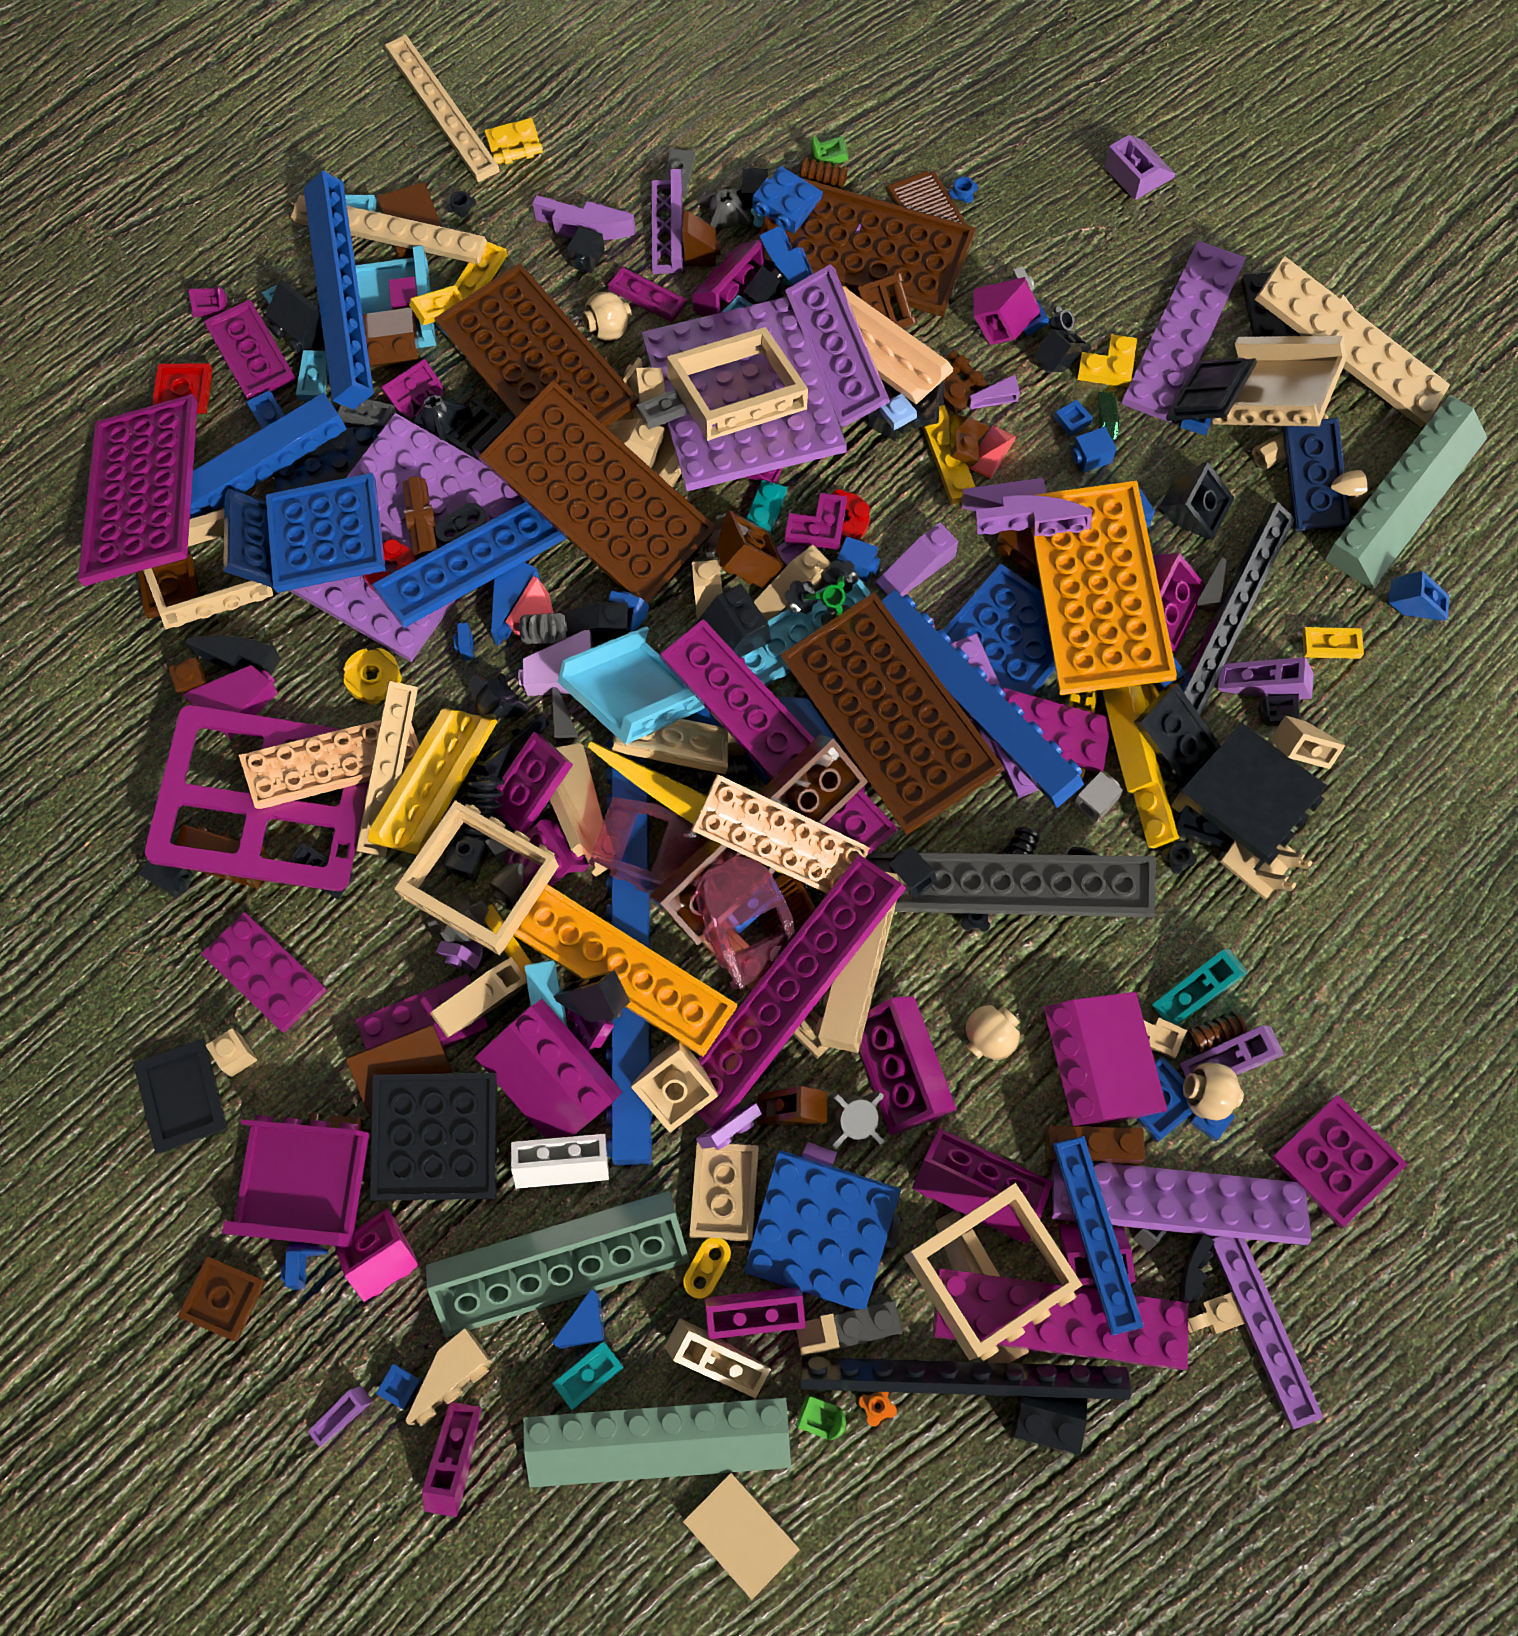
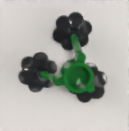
[784,560,859,626]

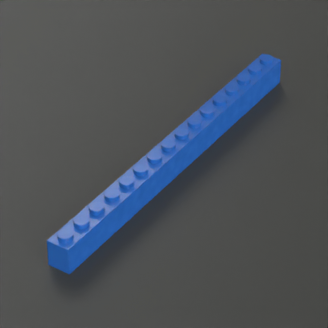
[607,728,652,1166]

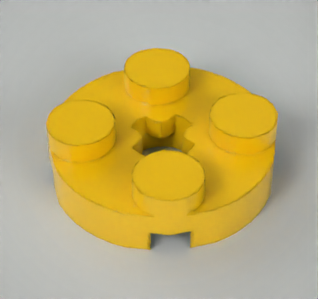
[343,648,402,705]

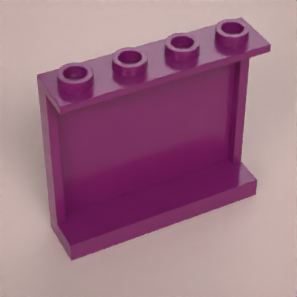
[222,1115,369,1247]

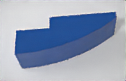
[759,226,813,285]

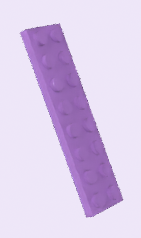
[1122,241,1246,423]
[1052,1161,1311,1245]

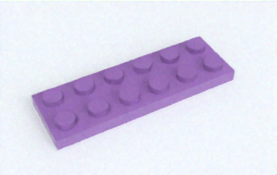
[785,264,890,427]

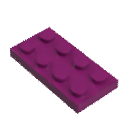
[204,299,296,400]
[991,688,1111,774]
[201,912,327,1033]
[356,974,490,1049]

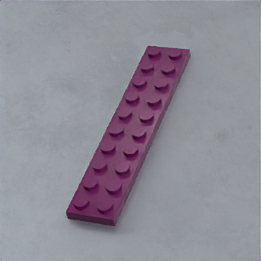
[660,619,898,859]
[695,854,906,1130]

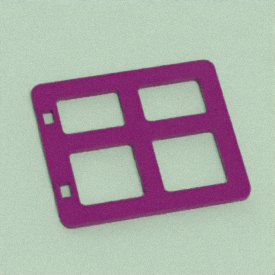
[145,705,369,891]

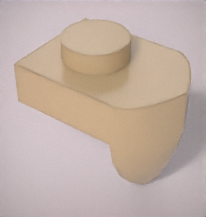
[1331,470,1367,510]

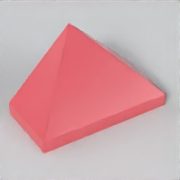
[968,425,1016,479]
[505,576,554,637]

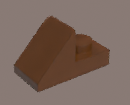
[949,414,990,466]

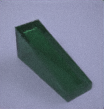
[1098,391,1120,439]

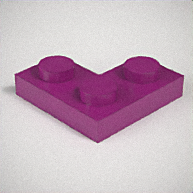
[785,493,847,550]

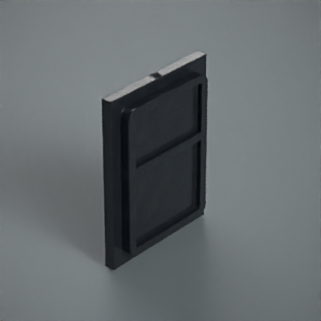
[1166,358,1257,421]
[133,1038,228,1154]

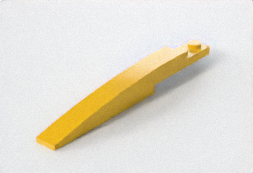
[1103,685,1179,849]
[588,742,782,874]

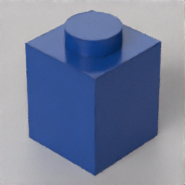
[1071,427,1117,473]
[837,537,880,582]

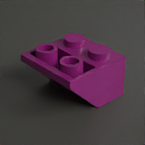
[974,277,1040,345]
[1058,1223,1136,1289]

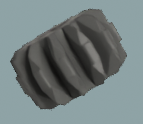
[519,613,567,644]

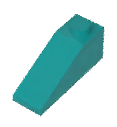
[1152,949,1249,1026]

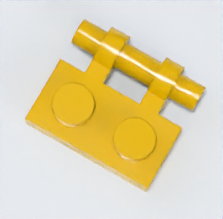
[485,118,543,165]

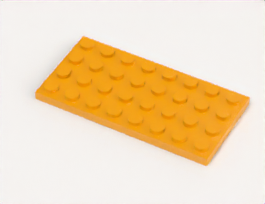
[1031,481,1177,695]

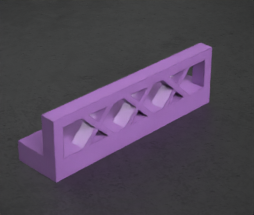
[652,169,683,274]

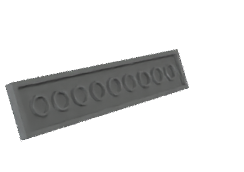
[866,852,1155,917]

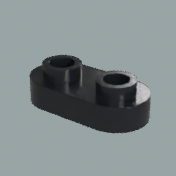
[435,503,487,546]

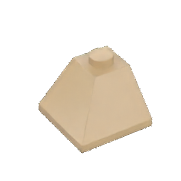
[610,418,664,469]
[631,1041,718,1133]

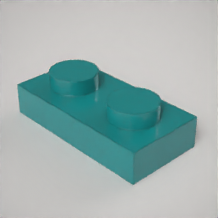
[746,480,787,535]
[552,1341,624,1410]

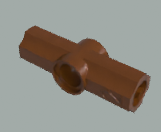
[402,476,437,559]

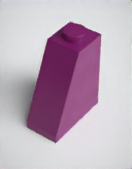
[183,665,278,740]

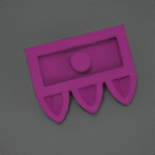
[381,359,443,418]
[566,1009,614,1051]

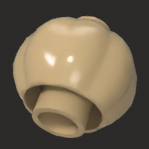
[582,292,632,341]
[966,1005,1020,1060]
[1183,1062,1244,1120]

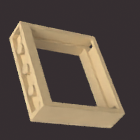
[667,327,808,441]
[143,509,274,629]
[395,801,559,955]
[904,1183,1082,1361]

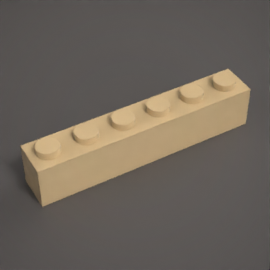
[816,872,900,1053]

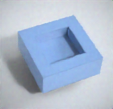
[879,393,917,430]

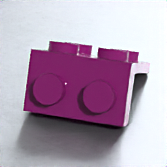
[505,820,589,890]

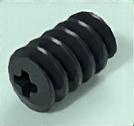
[462,774,505,835]

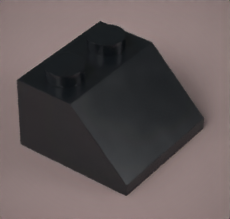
[266,280,325,354]
[695,584,771,658]
[1010,1396,1087,1456]

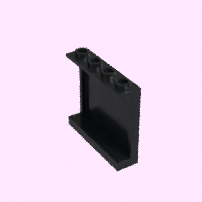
[1171,723,1327,871]

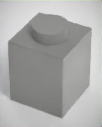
[1074,772,1123,824]

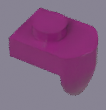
[188,285,228,317]

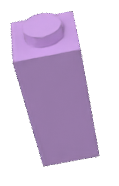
[518,630,593,696]

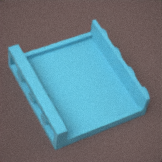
[355,246,436,348]
[557,627,705,745]

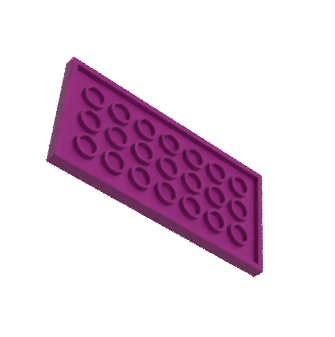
[78,394,198,586]

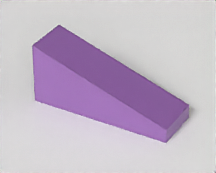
[969,375,1020,409]
[308,1386,373,1447]

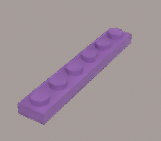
[951,633,1039,798]
[1211,1236,1324,1430]

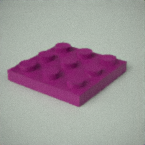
[1271,1094,1408,1229]

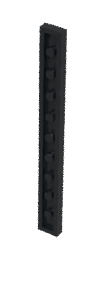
[1180,502,1295,715]
[801,1357,1131,1400]

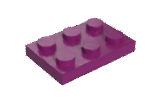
[494,732,574,835]

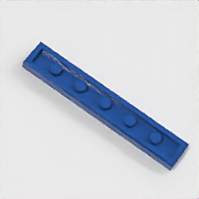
[1052,1136,1144,1336]

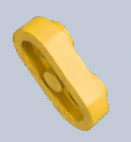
[684,1238,731,1299]

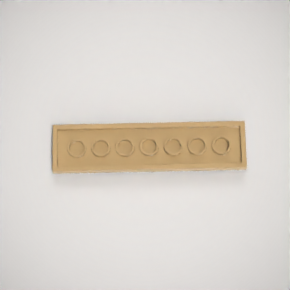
[1255,256,1450,427]

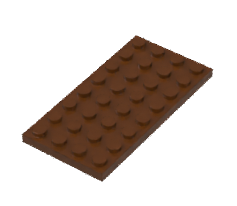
[756,178,976,317]
[434,263,639,427]
[479,380,714,603]
[780,592,1004,835]

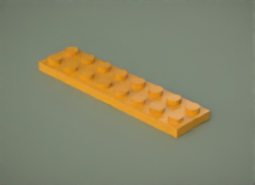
[514,884,737,1057]

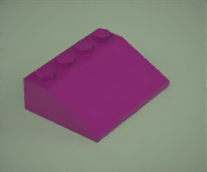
[1044,992,1168,1127]
[475,999,623,1139]

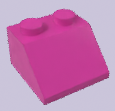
[334,1208,419,1302]

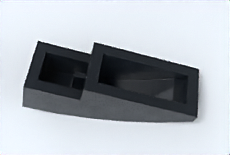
[185,635,281,675]

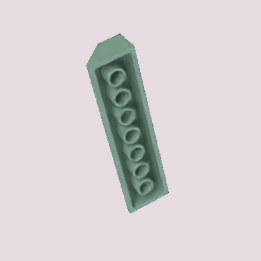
[1325,395,1487,590]
[426,1191,690,1337]
[523,1398,791,1488]

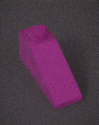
[422,1402,482,1517]

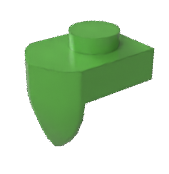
[811,136,848,166]
[795,1394,846,1440]

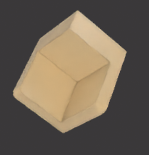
[796,1314,840,1356]

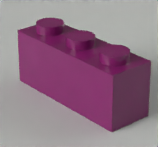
[705,1287,806,1339]

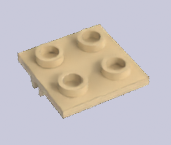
[1220,841,1312,899]

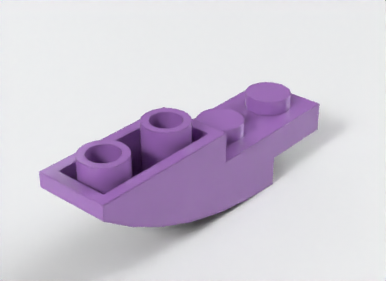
[533,195,636,240]
[976,495,1092,536]

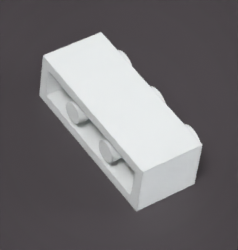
[511,1134,609,1189]

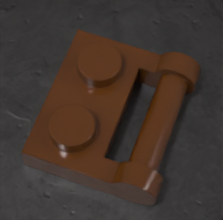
[857,273,918,329]

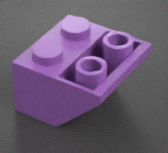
[1104,135,1176,200]

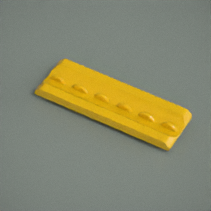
[368,708,497,855]

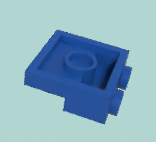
[752,166,823,234]

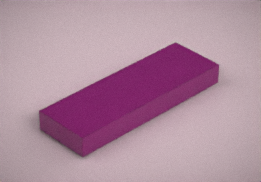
[608,267,686,323]

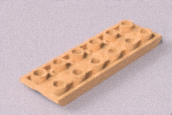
[842,286,953,404]
[239,720,419,809]
[692,774,870,894]

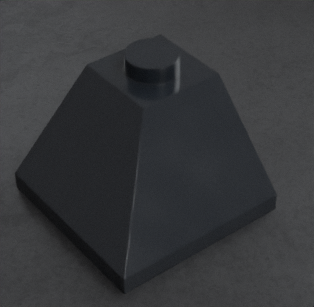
[1160,462,1235,540]

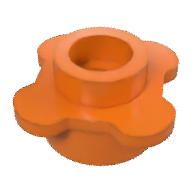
[859,1392,897,1426]

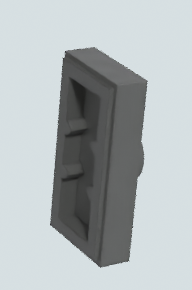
[662,149,696,197]
[337,399,396,431]

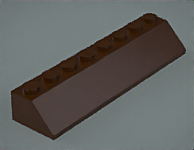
[649,735,868,945]

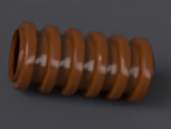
[799,157,848,189]
[1187,1010,1247,1054]

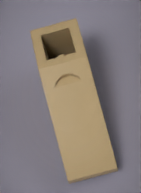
[430,957,527,1038]
[405,1329,493,1426]

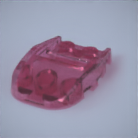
[588,797,709,893]
[696,856,795,990]

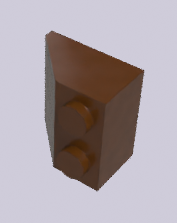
[362,307,422,368]
[716,510,784,588]

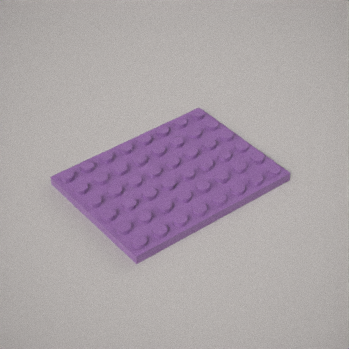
[642,297,847,491]
[289,413,526,662]

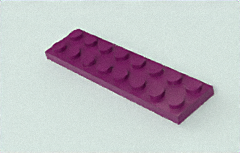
[932,1269,1188,1370]

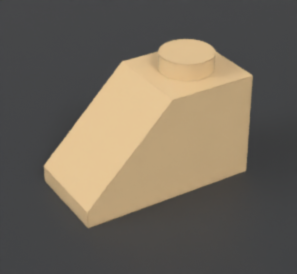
[692,560,722,621]
[1270,715,1345,769]

